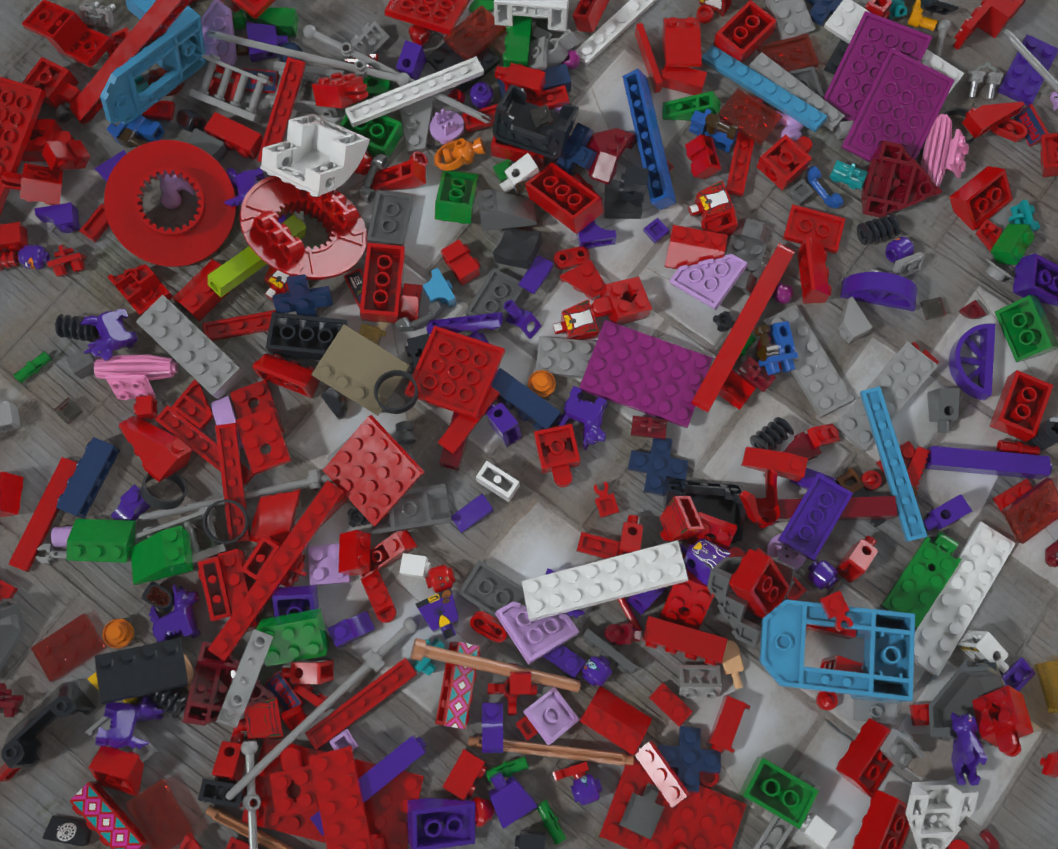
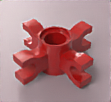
[487,663,537,716]

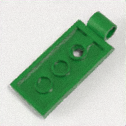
[881,531,962,629]

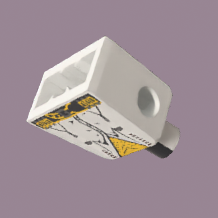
[957,630,1009,674]

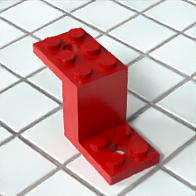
[659,512,737,630]

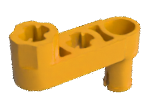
[907,0,937,31]

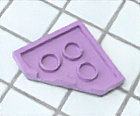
[201,0,237,68]
[669,254,748,311]
[495,602,579,665]

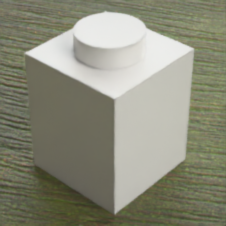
[399,553,431,579]
[799,813,837,849]

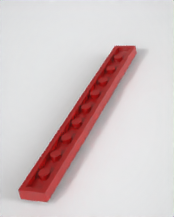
[207,480,344,661]

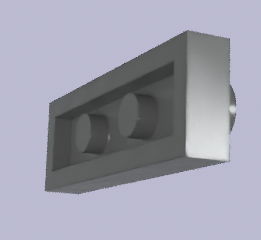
[582,629,637,674]

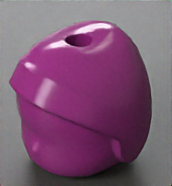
[561,50,580,70]
[773,283,793,304]

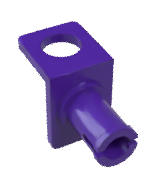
[503,300,541,339]

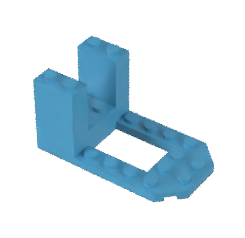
[100,0,207,124]
[759,600,915,703]

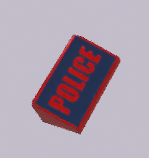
[243,68,279,94]
[1014,104,1049,146]
[265,671,305,711]

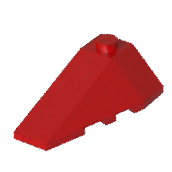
[119,415,192,482]

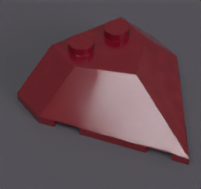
[568,128,637,185]
[861,140,943,217]
[182,641,275,726]

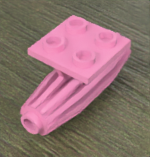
[920,114,969,187]
[94,355,178,400]

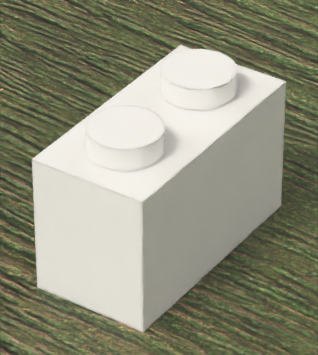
[476,461,520,502]

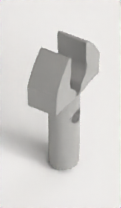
[36,544,67,564]

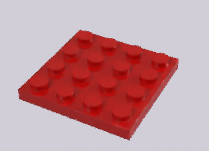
[385,0,470,35]
[405,326,505,420]
[323,415,425,527]

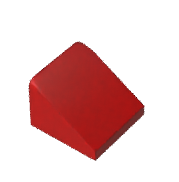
[0,763,21,782]

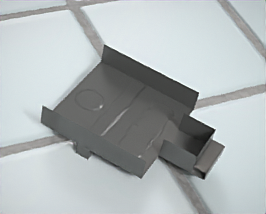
[619,783,664,840]

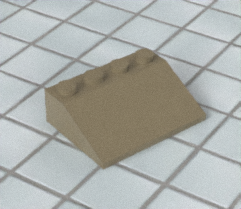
[312,324,409,416]

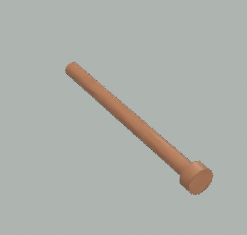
[411,638,581,692]

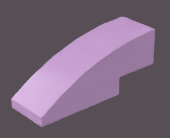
[211,396,244,450]

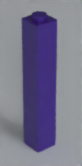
[925,446,1052,480]
[310,735,427,836]

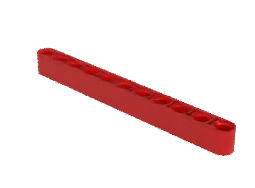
[69,0,192,124]
[691,243,795,413]

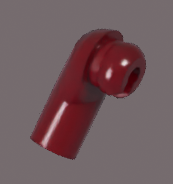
[1045,540,1058,568]
[979,828,1000,849]

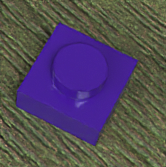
[643,217,669,244]

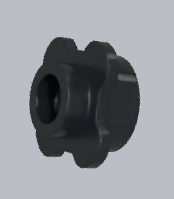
[713,311,735,332]
[347,508,368,528]

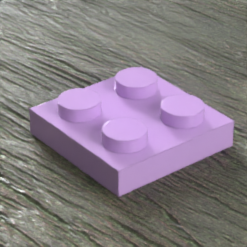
[308,543,351,586]
[523,687,579,745]

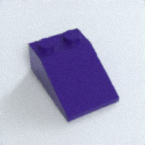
[1013,253,1058,306]
[272,585,319,617]
[408,798,475,849]

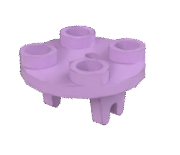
[429,109,465,144]
[766,534,806,571]

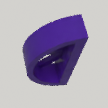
[840,272,918,312]
[949,323,996,401]

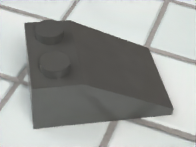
[477,190,537,231]

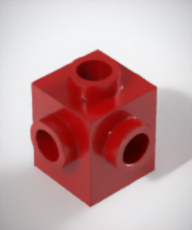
[864,0,893,19]

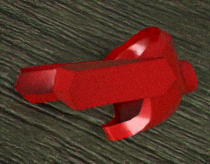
[739,468,780,528]

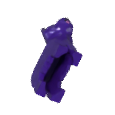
[225,168,265,207]
[81,309,138,361]
[557,386,608,450]
[149,584,201,643]
[95,695,165,750]
[950,712,988,785]

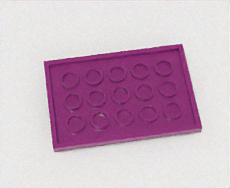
[823,11,933,121]
[840,48,955,163]
[579,320,712,428]

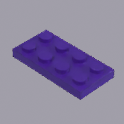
[997,34,1058,106]
[778,473,853,561]

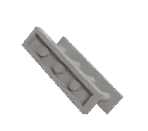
[189,53,273,124]
[266,61,345,118]
[136,506,230,581]
[216,630,273,728]

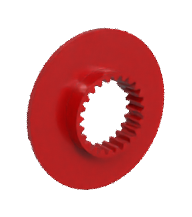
[104,140,236,267]
[240,176,367,280]

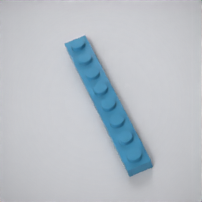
[701,45,827,132]
[860,386,928,542]

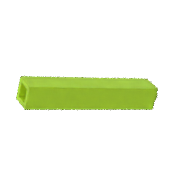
[208,214,306,297]

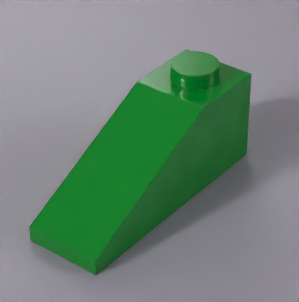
[244,7,299,37]
[662,91,720,121]

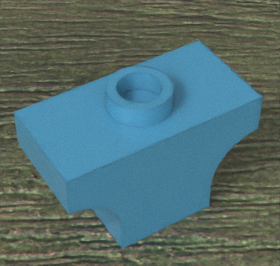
[422,267,457,308]

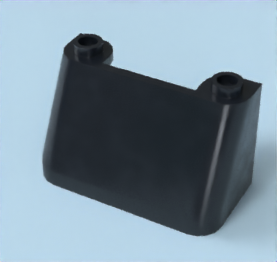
[493,84,579,159]
[662,479,746,543]
[1,682,96,769]

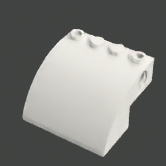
[494,0,569,33]
[260,114,369,197]

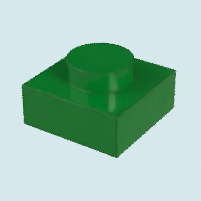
[232,10,248,30]
[493,159,512,183]

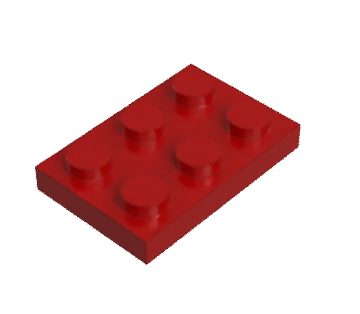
[782,204,846,254]

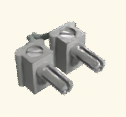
[79,1,116,28]
[966,62,1004,99]

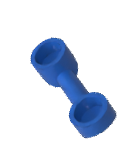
[807,166,843,209]

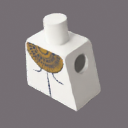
[499,153,539,194]

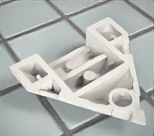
[906,780,979,849]

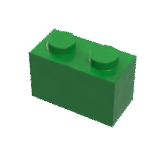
[990,224,1035,265]

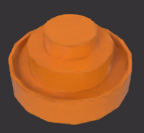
[528,370,556,398]
[102,619,134,649]

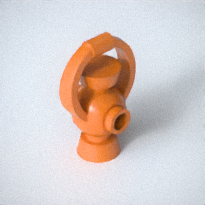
[434,137,486,171]

